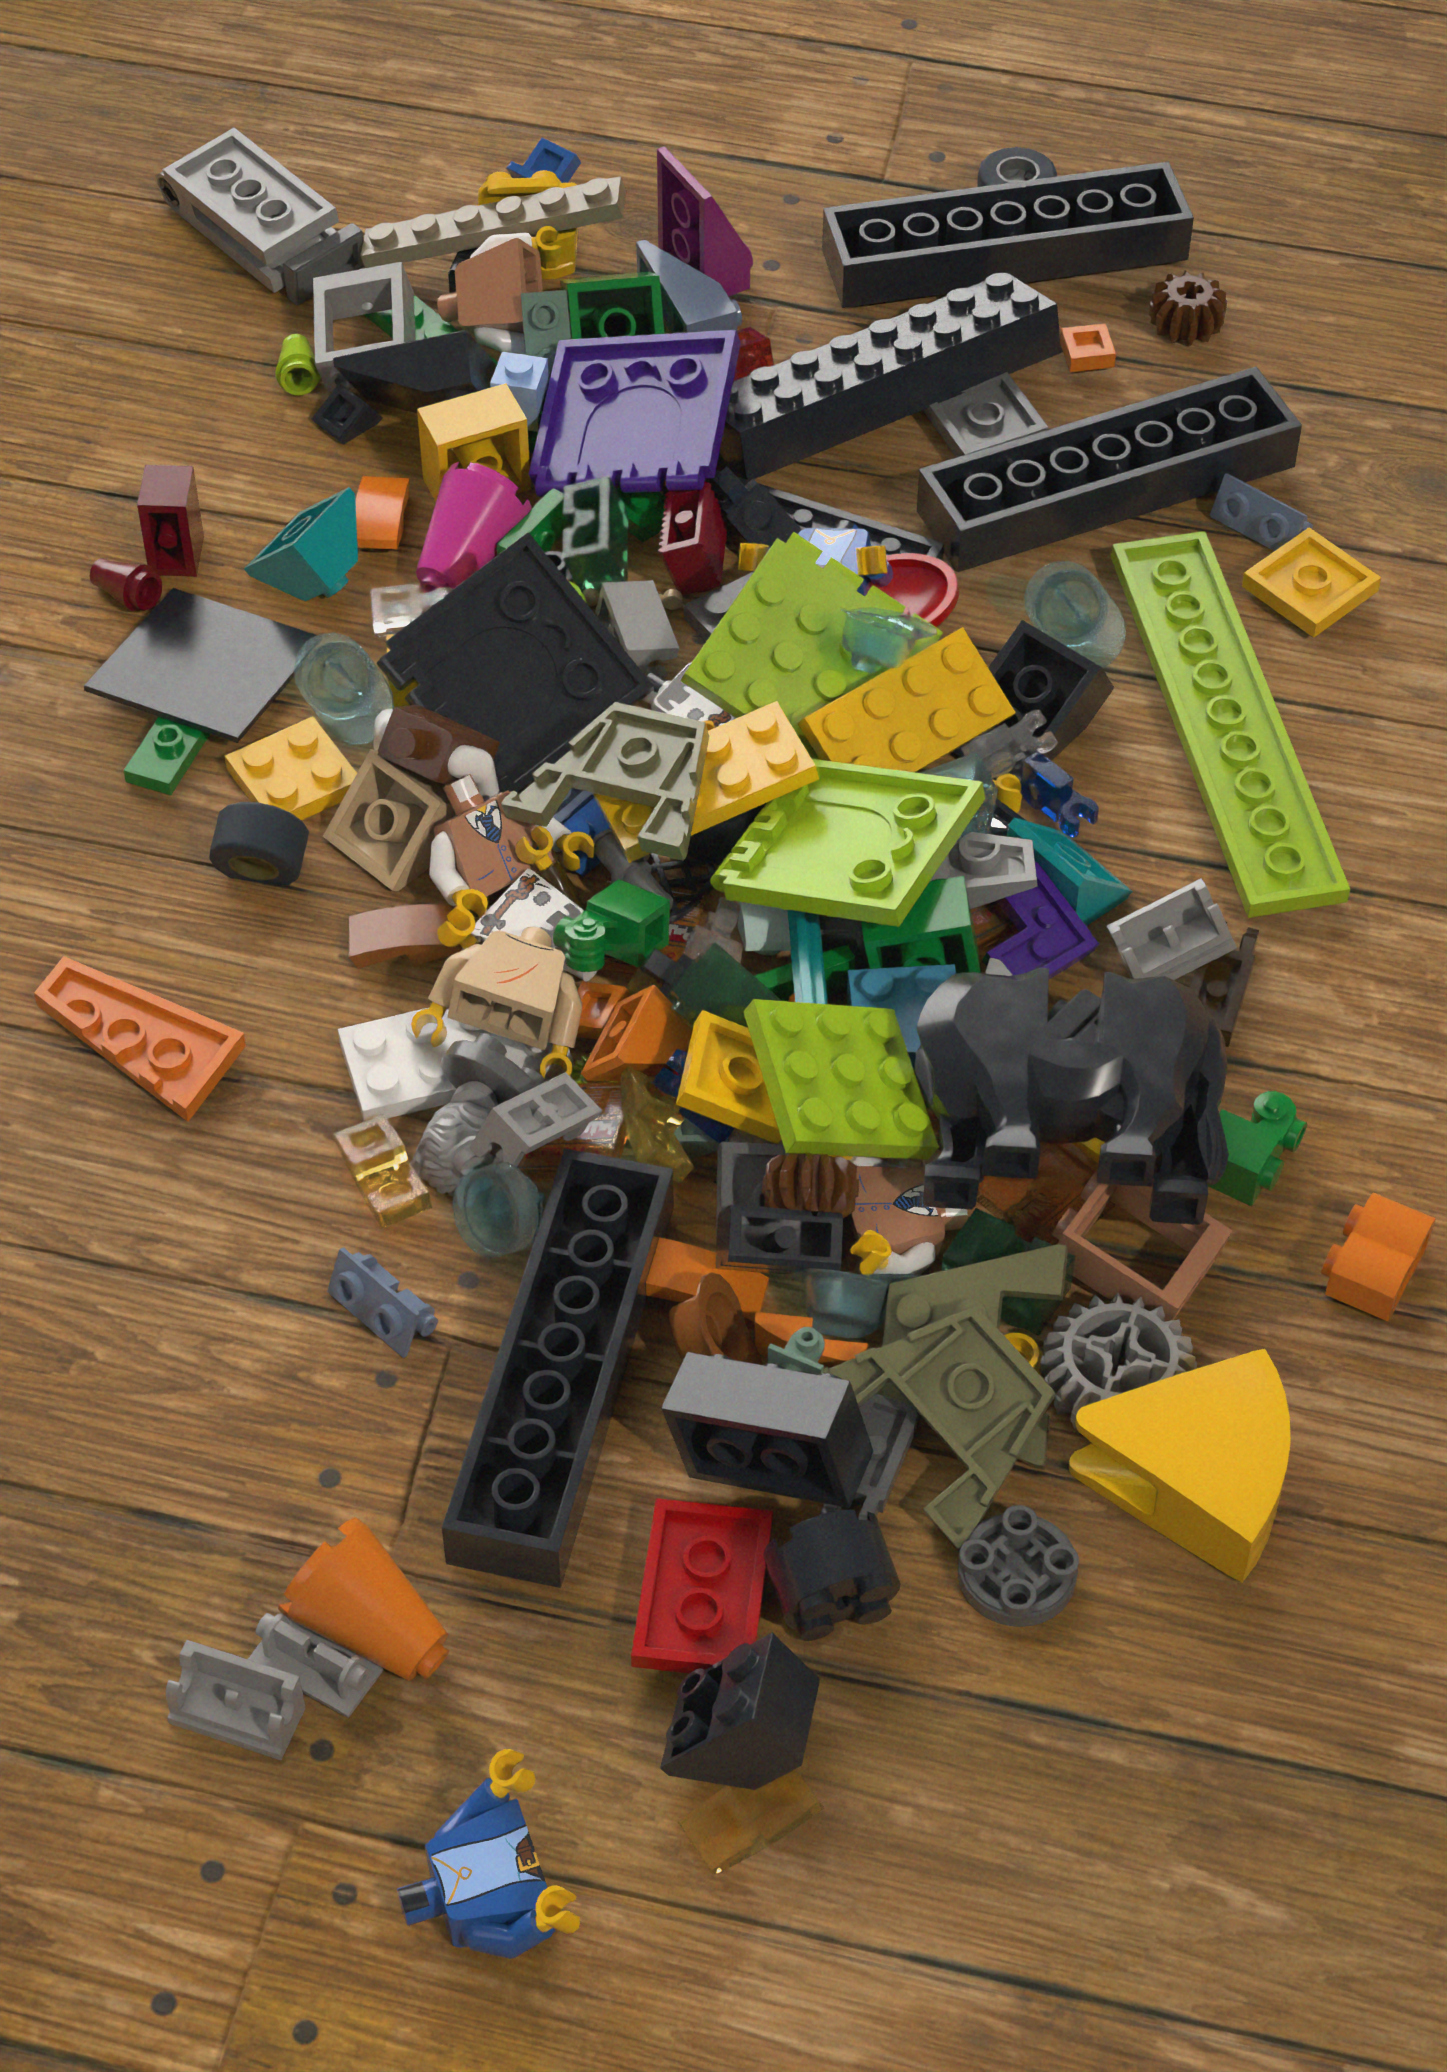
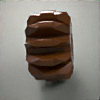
[1149,270,1227,346]
[762,1153,859,1218]

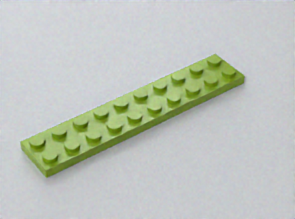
[1111,531,1350,918]

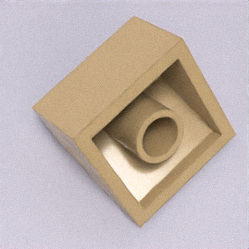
[323,749,456,891]

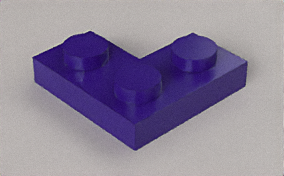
[982,862,1099,979]

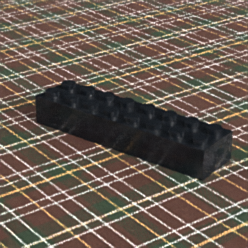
[822,162,1194,308]
[718,272,1061,480]
[916,367,1302,572]
[442,1148,674,1588]

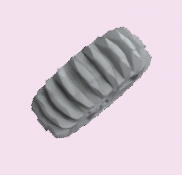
[1040,1293,1197,1429]

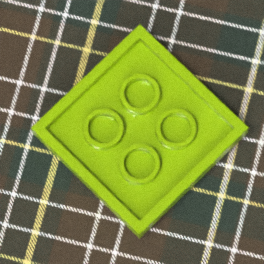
[743,999,939,1160]

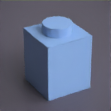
[490,352,549,432]

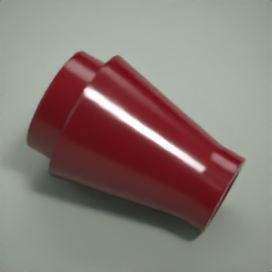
[89,558,163,611]

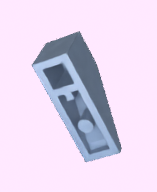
[636,240,742,333]

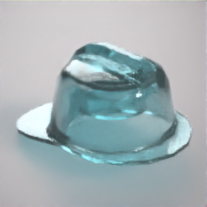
[1024,561,1126,668]
[840,607,937,673]
[294,632,394,744]
[453,1162,546,1257]
[792,1269,923,1339]

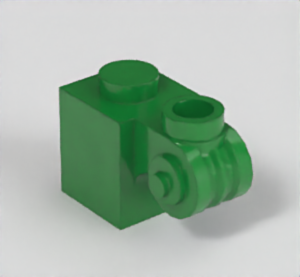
[553,879,670,972]
[1208,1091,1307,1207]

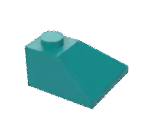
[244,487,358,601]

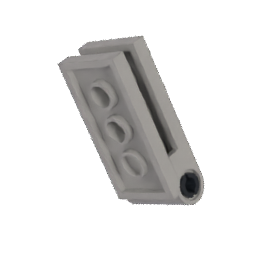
[156,128,339,293]

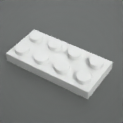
[338,1007,573,1124]

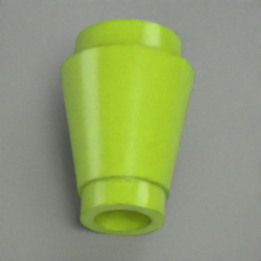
[275,334,321,396]

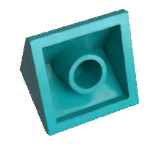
[1007,818,1133,926]

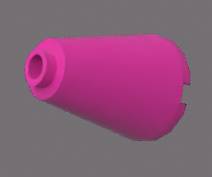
[416,462,532,599]

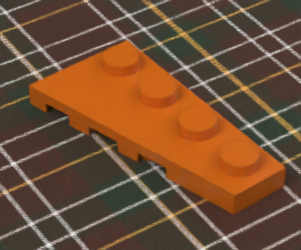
[34,956,246,1122]

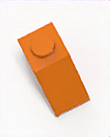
[581,985,693,1081]

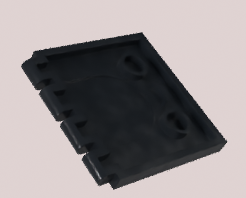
[376,532,654,794]

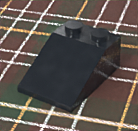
[333,330,496,414]
[951,620,1114,790]

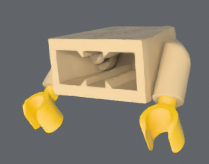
[411,927,582,1077]

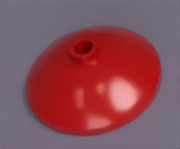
[873,553,959,628]

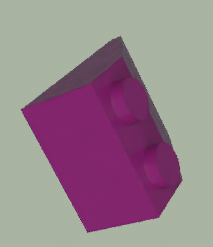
[657,146,753,297]

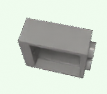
[313,262,415,392]

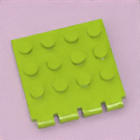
[680,532,943,760]
[710,759,985,927]

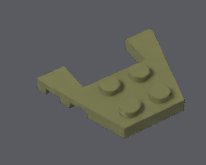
[501,702,710,861]
[877,1244,1068,1470]
[823,1305,1055,1552]

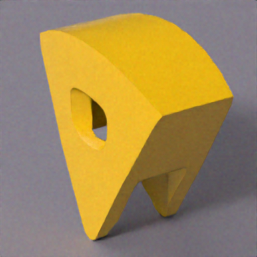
[1069,1349,1291,1583]

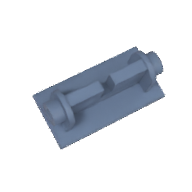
[1210,474,1313,551]
[327,1247,438,1358]

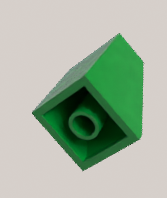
[560,271,664,339]

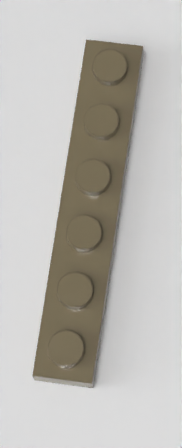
[360,176,626,268]

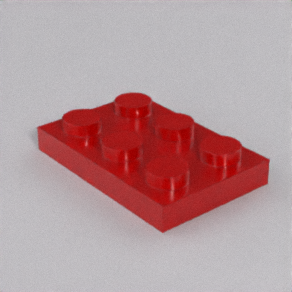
[631,1498,773,1674]

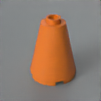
[278,1517,449,1681]

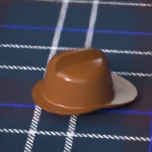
[669,1272,763,1365]

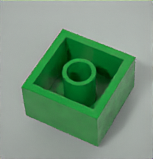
[861,876,981,974]

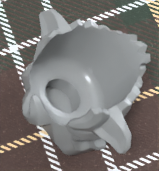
[408,1081,505,1209]

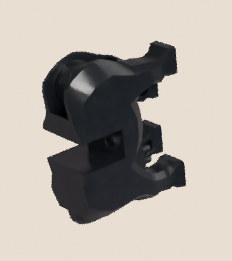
[914,968,1229,1225]

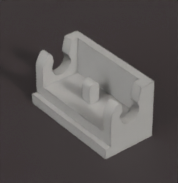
[595,580,679,677]
[1106,878,1237,980]
[469,1072,602,1174]
[166,1640,306,1760]

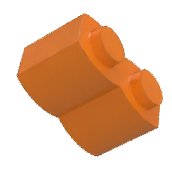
[1321,1192,1436,1321]

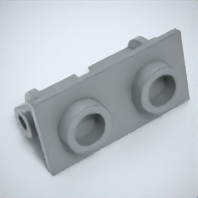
[248,1613,383,1718]

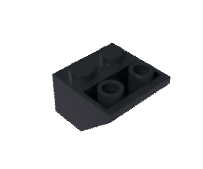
[660,1632,820,1790]

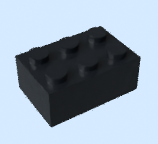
[661,1352,874,1508]

